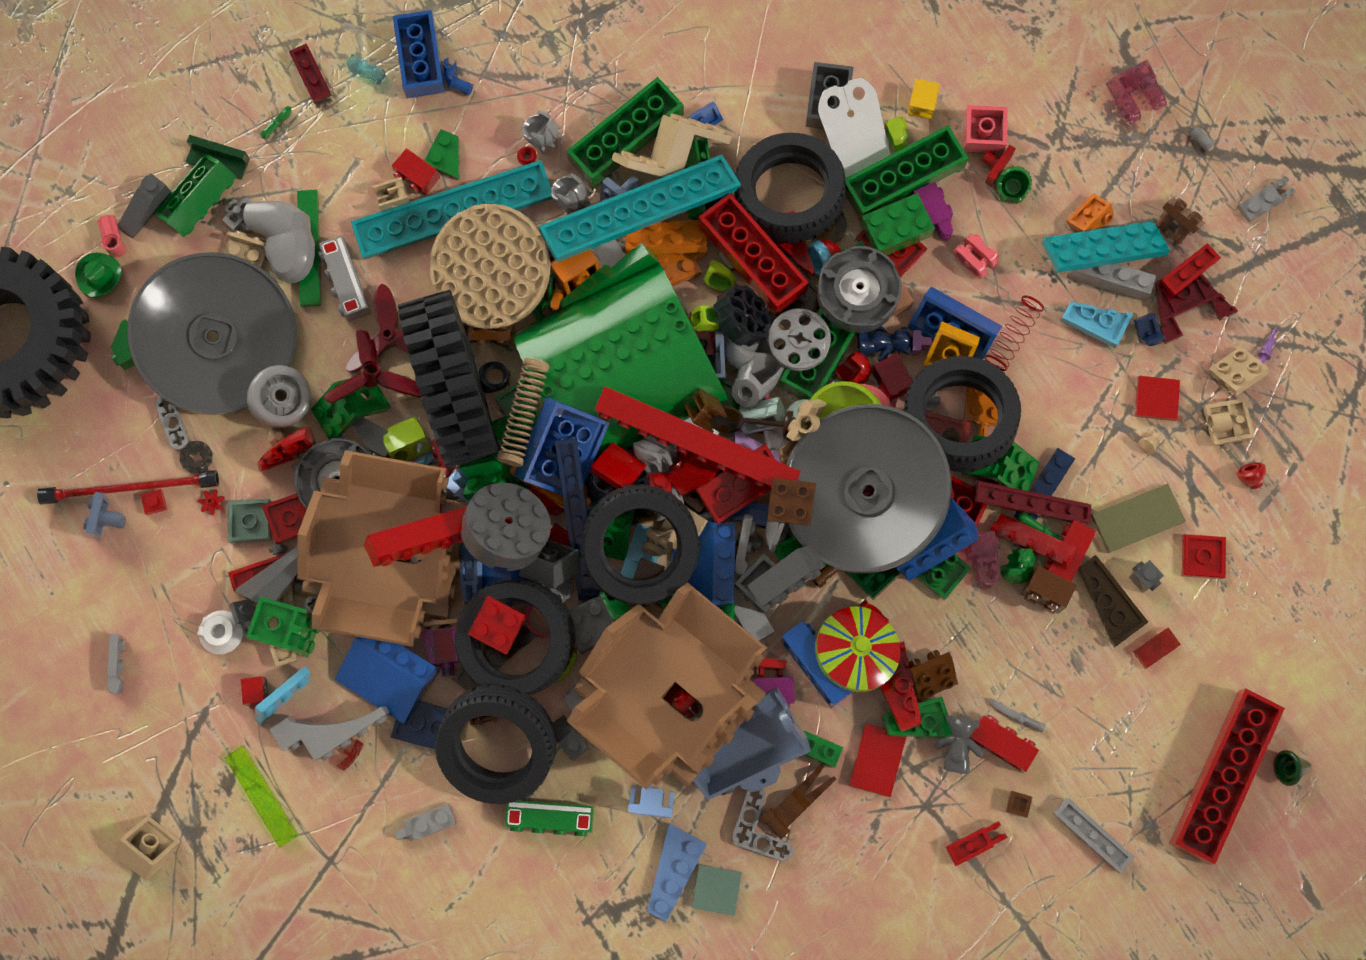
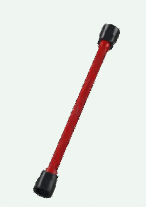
[37,470,219,505]

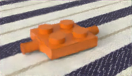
[656,252,708,287]
[963,387,998,437]

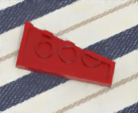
[879,641,921,732]

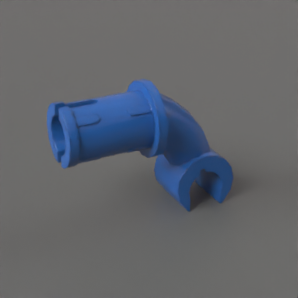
[443,57,474,96]

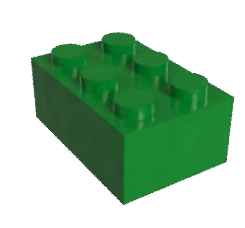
[860,193,935,255]

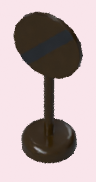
[707,406,794,440]

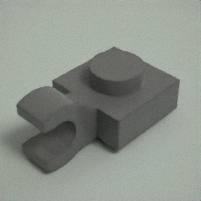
[229,600,255,637]

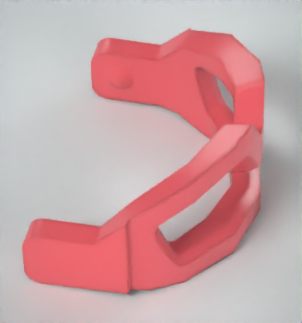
[525,605,550,638]

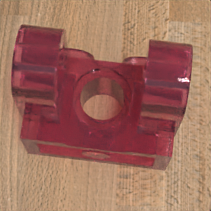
[1106,60,1167,124]
[965,531,1001,590]

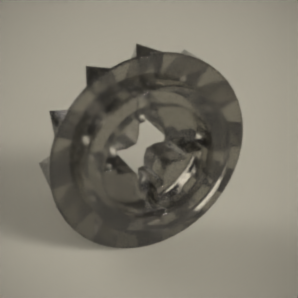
[180,441,213,473]

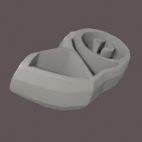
[243,201,315,283]
[720,329,784,408]

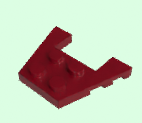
[1155,275,1238,344]

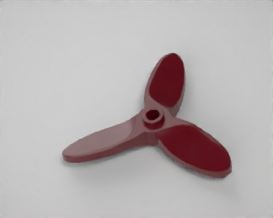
[346,284,409,373]

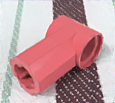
[97,215,126,258]

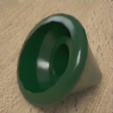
[1274,750,1311,786]

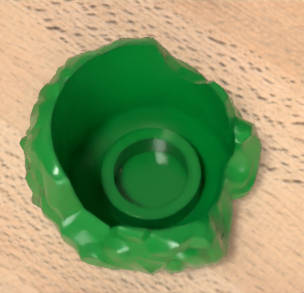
[996,165,1032,204]
[999,548,1035,584]

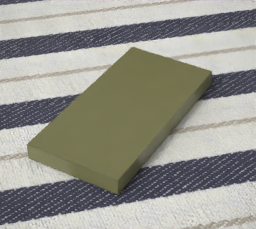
[1091,484,1186,553]

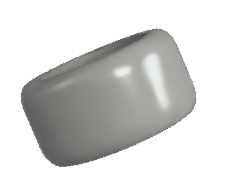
[247,365,312,429]

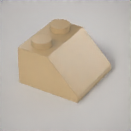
[113,816,181,881]

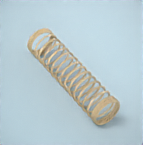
[497,358,550,467]

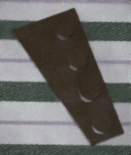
[1078,555,1148,648]
[452,626,537,691]

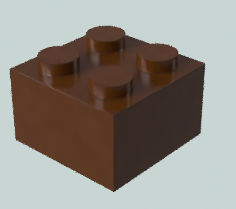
[1020,566,1077,614]

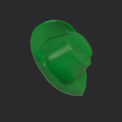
[75,252,122,297]

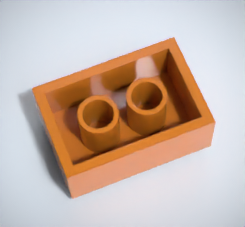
[551,250,600,297]

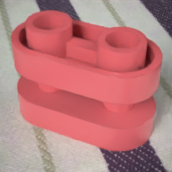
[953,234,999,279]

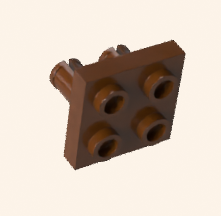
[1155,198,1205,245]
[468,324,514,343]
[767,478,816,526]
[909,650,958,701]

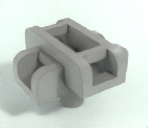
[222,196,251,233]

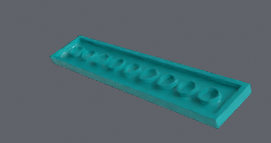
[539,155,741,262]
[351,160,552,260]

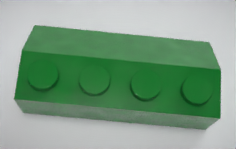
[154,153,236,237]

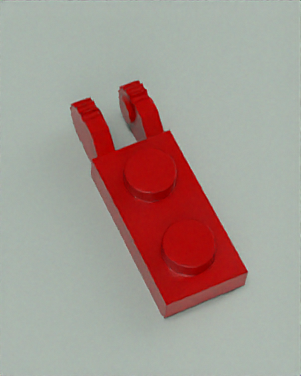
[945,821,1008,867]

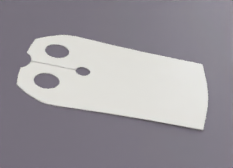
[818,78,891,178]

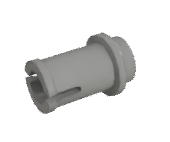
[1189,127,1215,152]

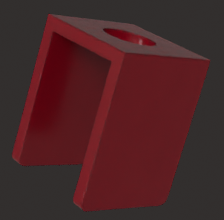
[871,353,913,397]

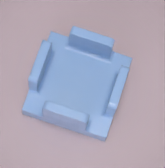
[628,786,675,818]

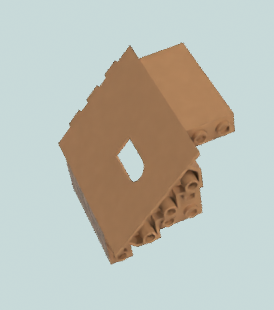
[298,450,468,647]
[567,582,767,790]

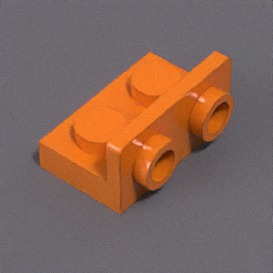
[1066,193,1114,232]

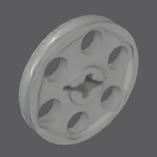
[768,309,831,371]

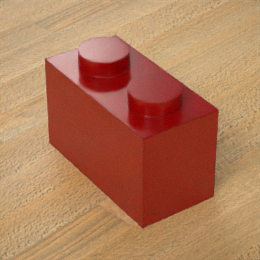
[392,148,440,196]

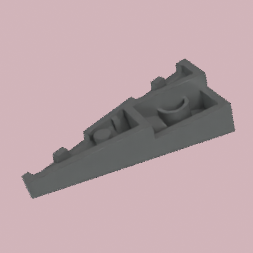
[235,546,298,605]

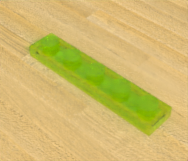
[224,745,299,848]

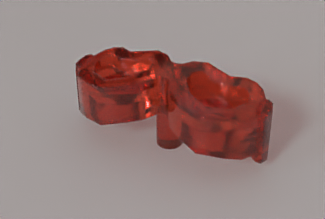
[336,739,364,771]

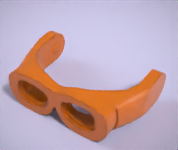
[550,289,565,312]

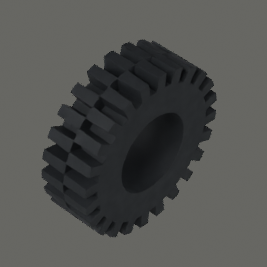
[0,247,91,418]
[398,289,499,468]

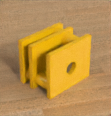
[907,78,940,120]

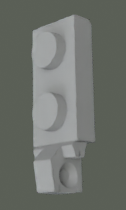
[395,804,457,841]

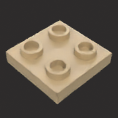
[1209,346,1270,396]
[1203,398,1255,446]
[786,399,827,441]

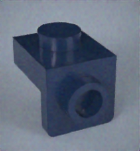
[1133,313,1165,346]

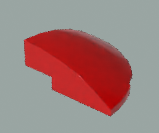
[257,427,316,472]

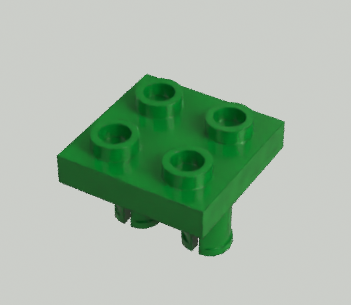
[916,553,972,601]

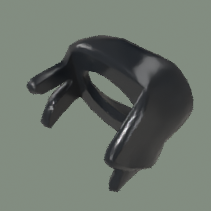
[479,361,511,393]

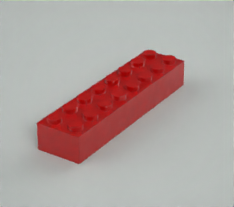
[1169,688,1285,865]

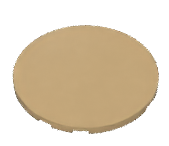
[430,204,551,329]

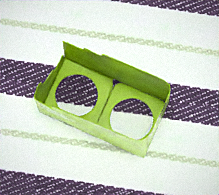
[383,417,431,461]

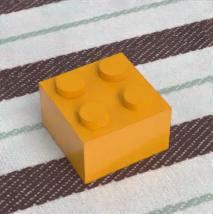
[923,322,980,366]

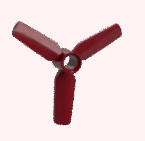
[324,330,421,404]

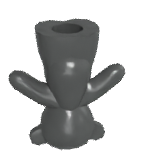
[934,715,984,774]

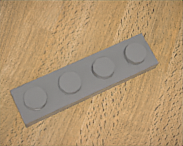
[1053,798,1134,873]

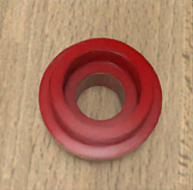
[517,146,537,166]

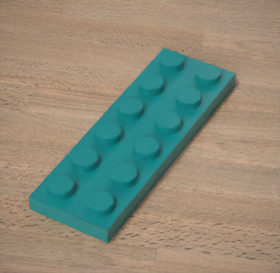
[1041,221,1170,273]

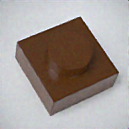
[1005,791,1033,818]

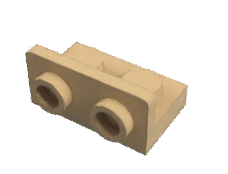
[224,231,267,269]

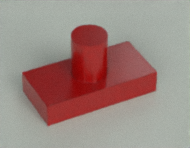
[981,144,1016,187]

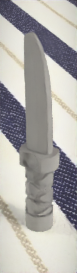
[989,698,1046,732]

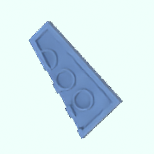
[647,823,707,922]

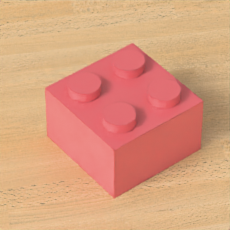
[963,105,1008,154]

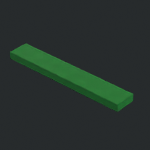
[297,189,321,307]

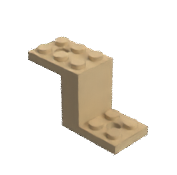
[612,113,732,177]

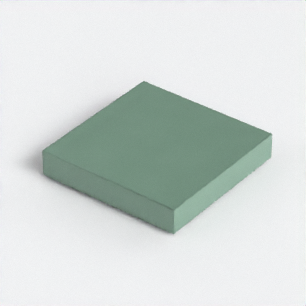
[228,499,271,543]
[692,865,742,916]

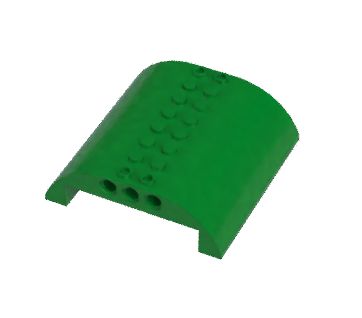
[512,260,728,463]

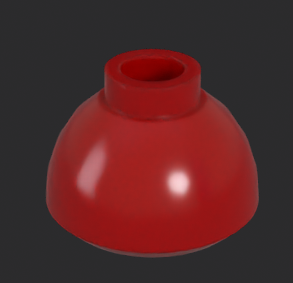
[1236,462,1266,489]

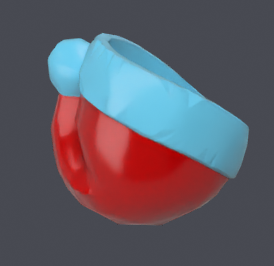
[808,239,841,276]

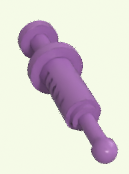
[1258,328,1278,364]

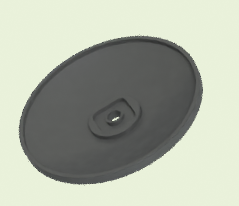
[127,252,297,415]
[786,404,952,573]

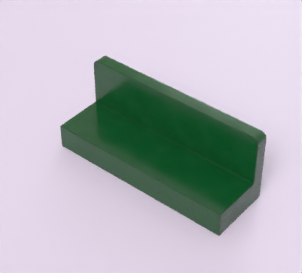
[186,135,250,180]

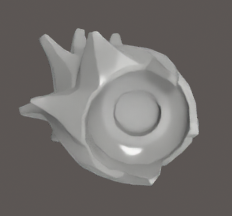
[521,110,564,155]
[551,173,592,215]
[633,434,678,472]

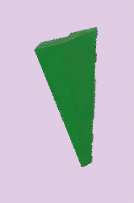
[560,243,658,308]

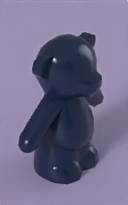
[857,326,912,362]

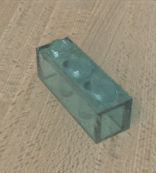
[346,54,386,85]

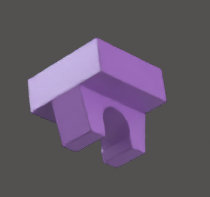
[910,330,931,356]

